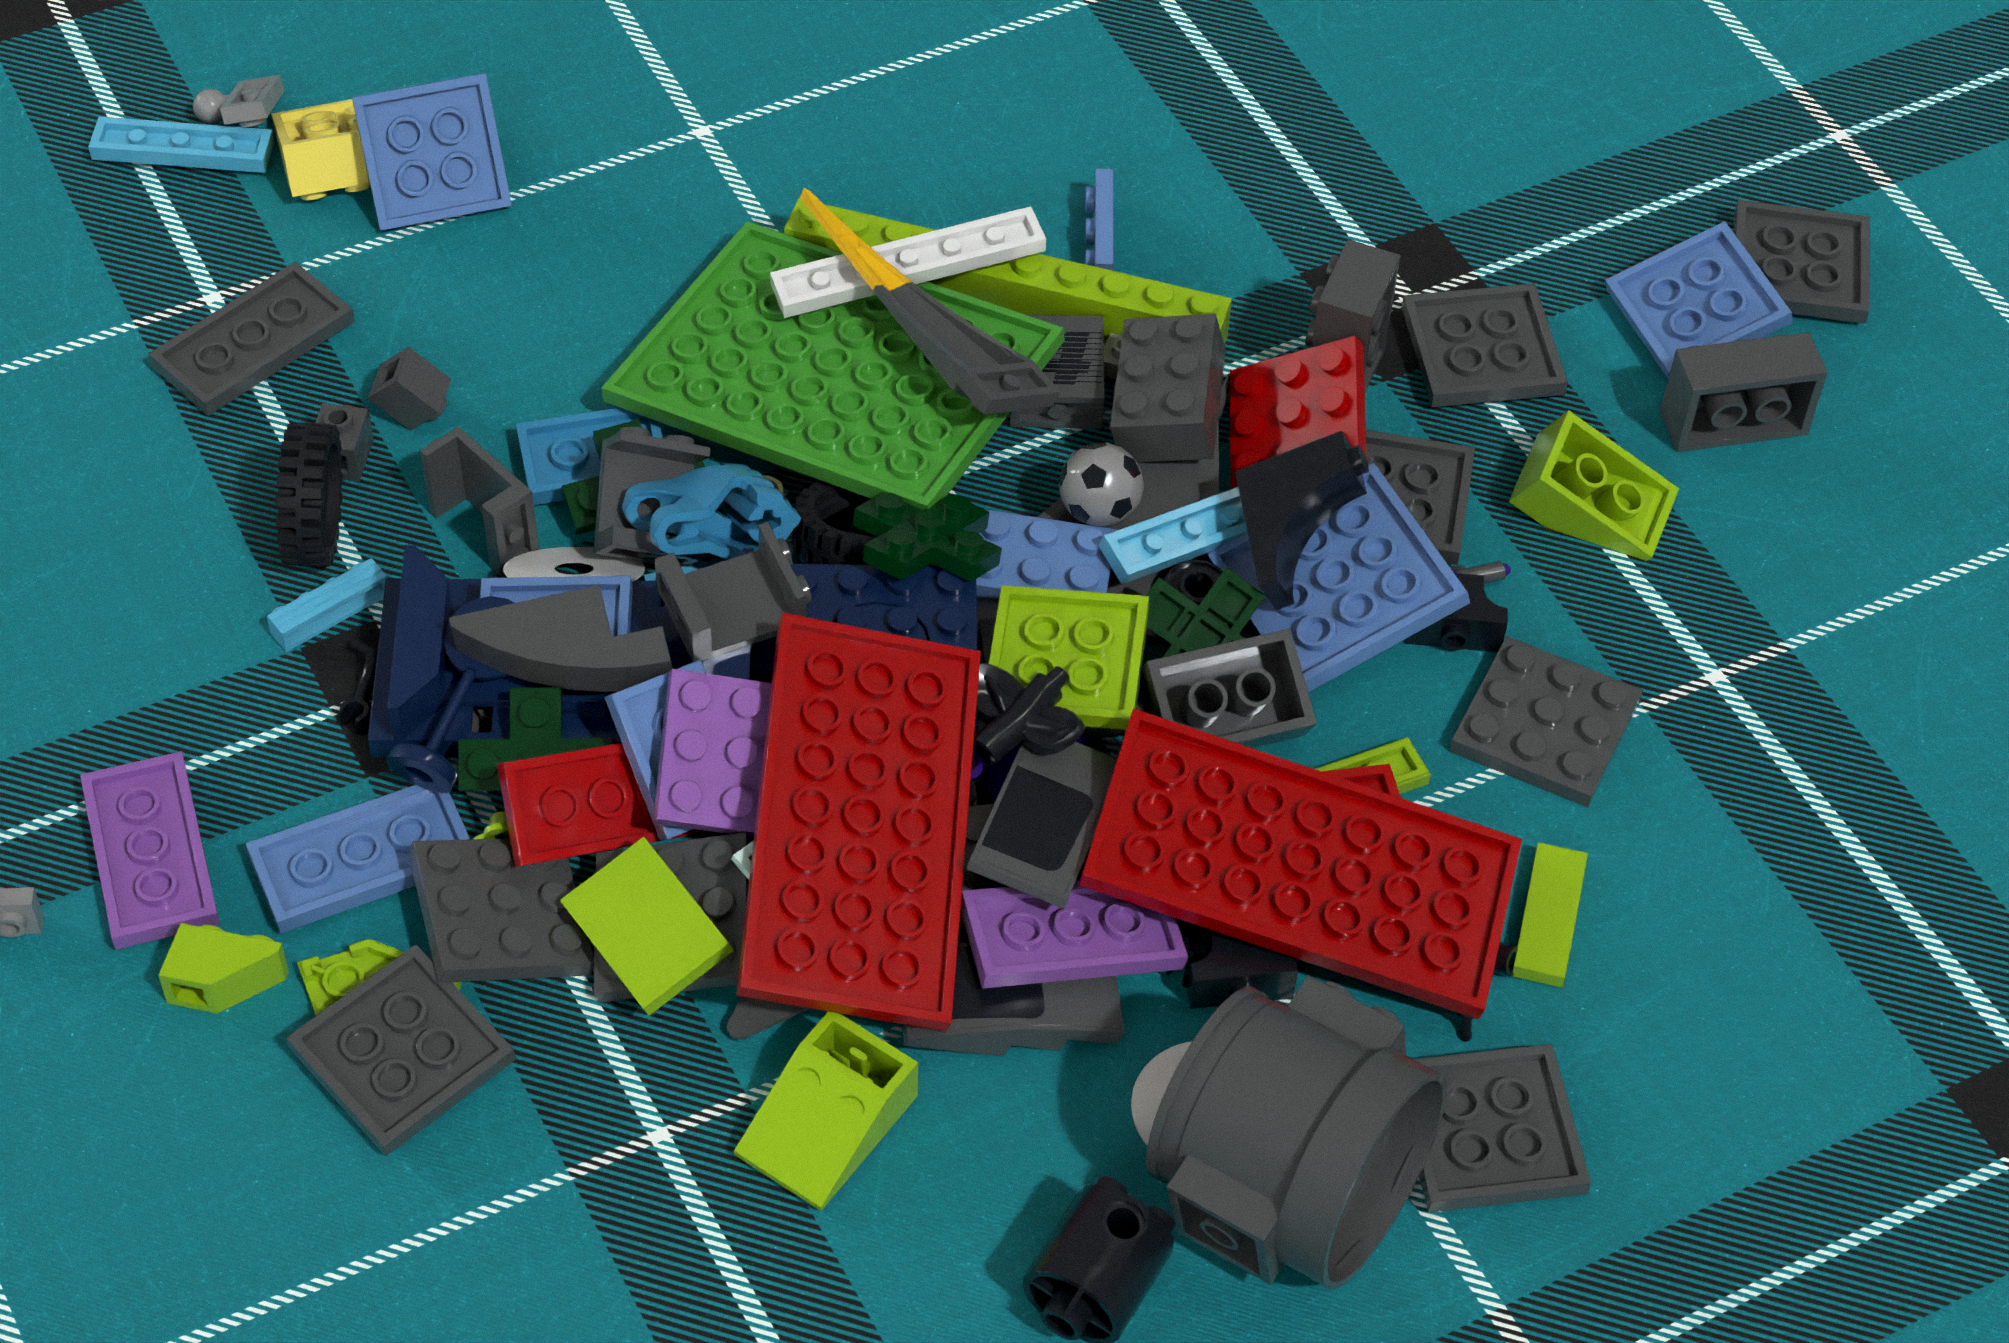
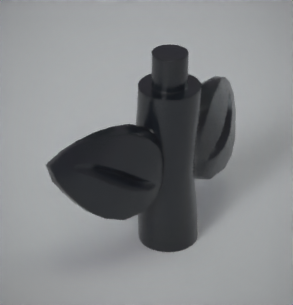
[973,662,1085,766]

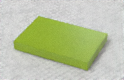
[560,837,734,1016]

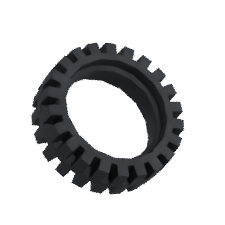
[276,423,343,567]
[792,482,877,565]

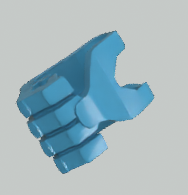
[622,463,802,560]

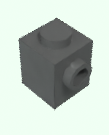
[367,347,451,431]
[315,403,374,482]

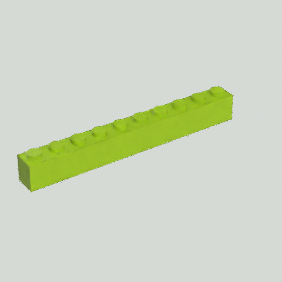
[784,198,1232,345]

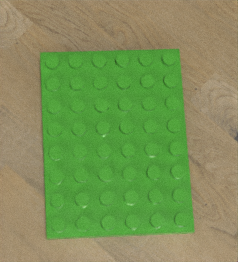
[601,221,1065,510]

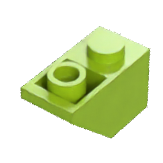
[158,923,289,1014]

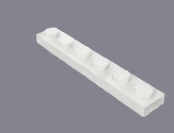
[770,206,1046,318]

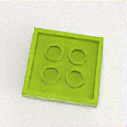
[989,585,1149,730]

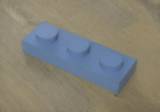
[1085,169,1113,271]

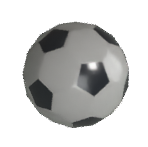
[1058,442,1144,527]

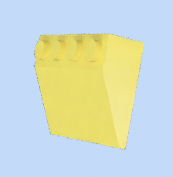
[271,99,370,200]

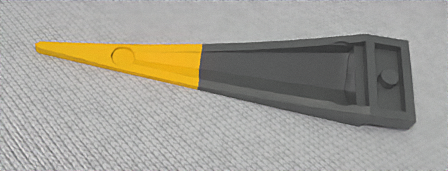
[800,188,1060,415]

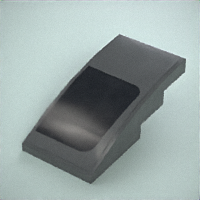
[966,742,1117,909]
[902,942,1125,1056]

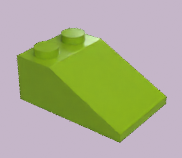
[1509,410,1680,561]

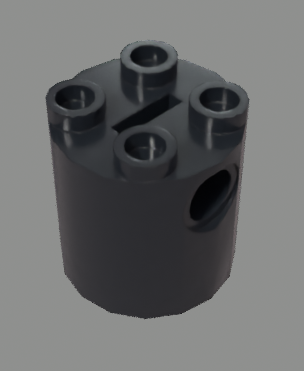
[1022,1176,1176,1343]

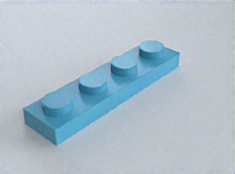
[88,116,274,173]
[1098,487,1247,584]

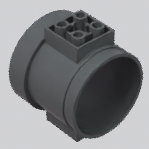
[1146,975,1447,1290]

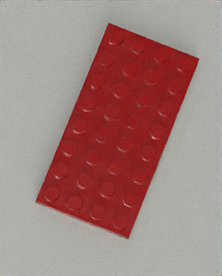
[736,613,981,1032]
[1078,708,1522,1020]

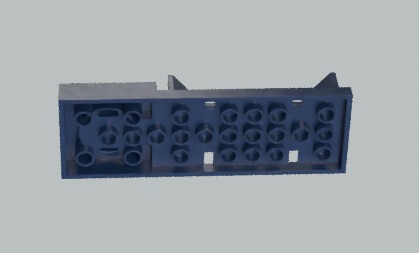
[368,545,978,758]

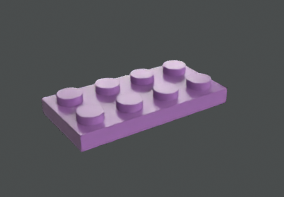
[80,751,220,950]
[960,880,1188,989]

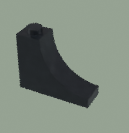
[1235,431,1369,610]

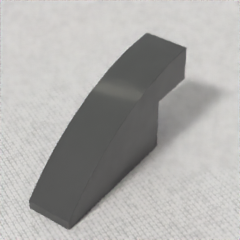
[449,585,672,692]

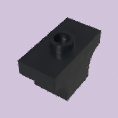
[1404,573,1508,652]
[1187,929,1298,1009]

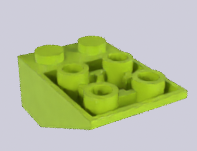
[734,1011,918,1211]

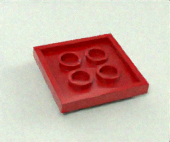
[1230,336,1367,489]

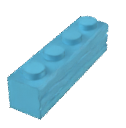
[266,558,388,653]

